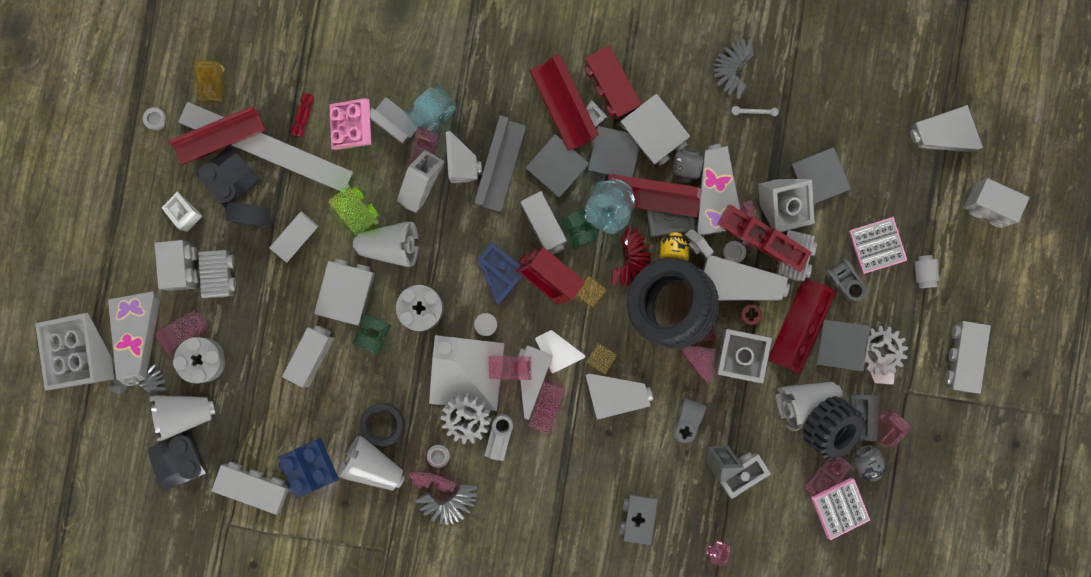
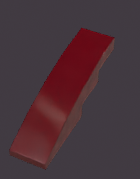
[717,205,812,272]

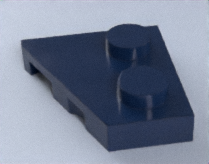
[478,242,523,304]

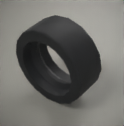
[225,203,271,227]
[360,403,404,447]

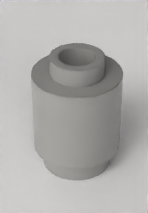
[914,255,939,288]

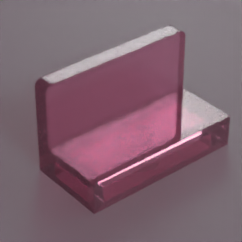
[879,410,912,448]

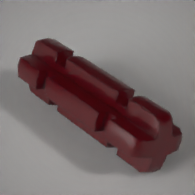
[290,93,314,137]

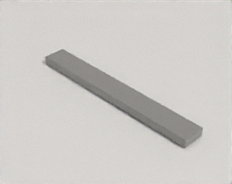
[178,102,354,193]

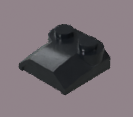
[196,145,261,209]
[148,431,208,491]

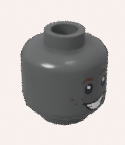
[672,148,704,183]

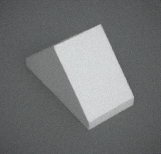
[162,192,203,232]

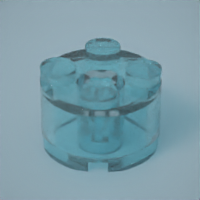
[404,83,456,136]
[585,179,636,234]

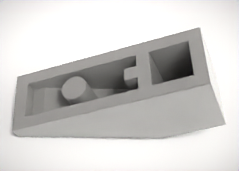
[517,346,553,420]

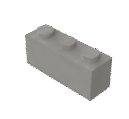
[945,321,991,394]
[212,461,288,515]

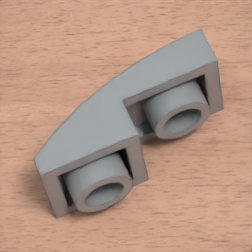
[270,211,318,263]

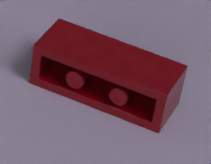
[583,45,642,121]

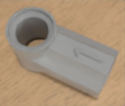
[484,414,513,461]

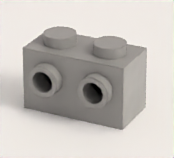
[720,452,771,499]

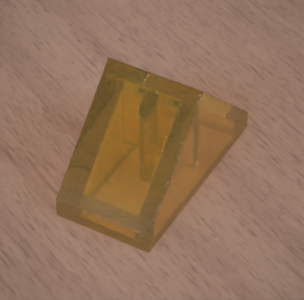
[194,60,224,102]

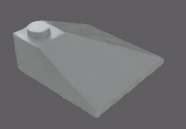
[35,313,114,391]
[429,335,504,411]

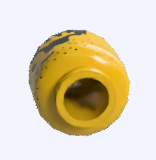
[659,232,690,261]

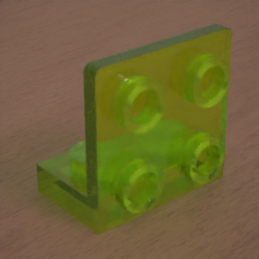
[328,184,379,236]

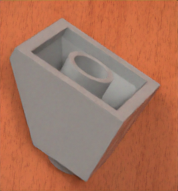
[446,131,482,183]
[758,179,815,232]

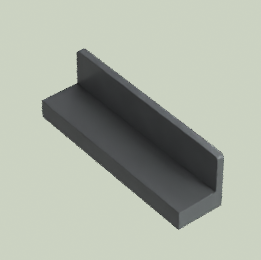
[474,115,526,212]

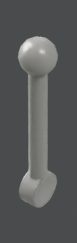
[731,106,779,116]

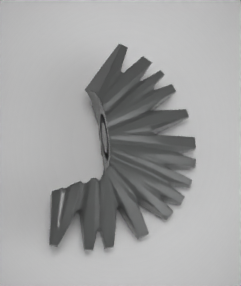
[713,39,754,99]
[107,361,166,395]
[415,485,477,525]

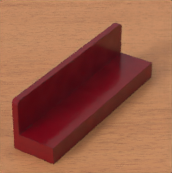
[529,54,599,150]
[168,106,266,165]
[608,174,702,217]
[768,278,836,375]

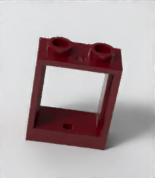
[516,247,585,305]

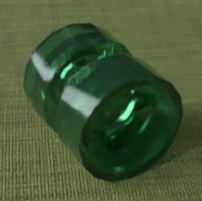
[559,208,599,250]
[352,314,392,354]

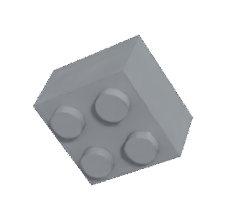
[964,178,1030,228]
[155,240,199,291]
[715,329,772,383]

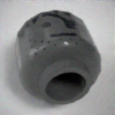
[853,446,887,481]

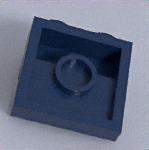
[278,438,339,499]

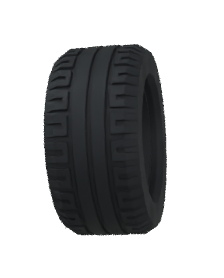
[627,257,719,349]

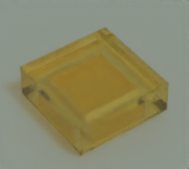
[576,276,606,308]
[586,343,617,374]

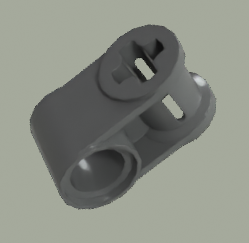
[826,258,866,302]
[673,398,706,443]

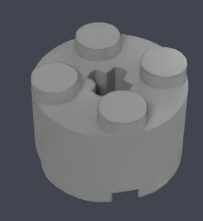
[396,285,444,332]
[173,337,225,383]

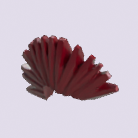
[611,226,651,286]

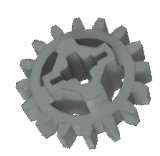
[865,326,908,375]
[441,394,492,444]

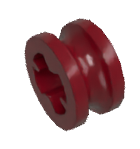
[740,305,762,326]

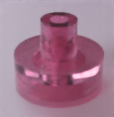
[706,542,730,567]

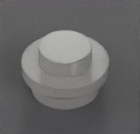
[427,445,450,468]

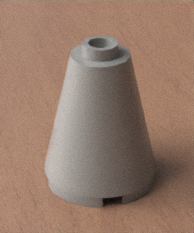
[353,221,419,267]
[776,382,843,431]
[149,395,215,441]
[338,436,405,491]

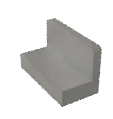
[370,98,420,146]

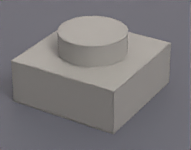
[685,229,713,258]

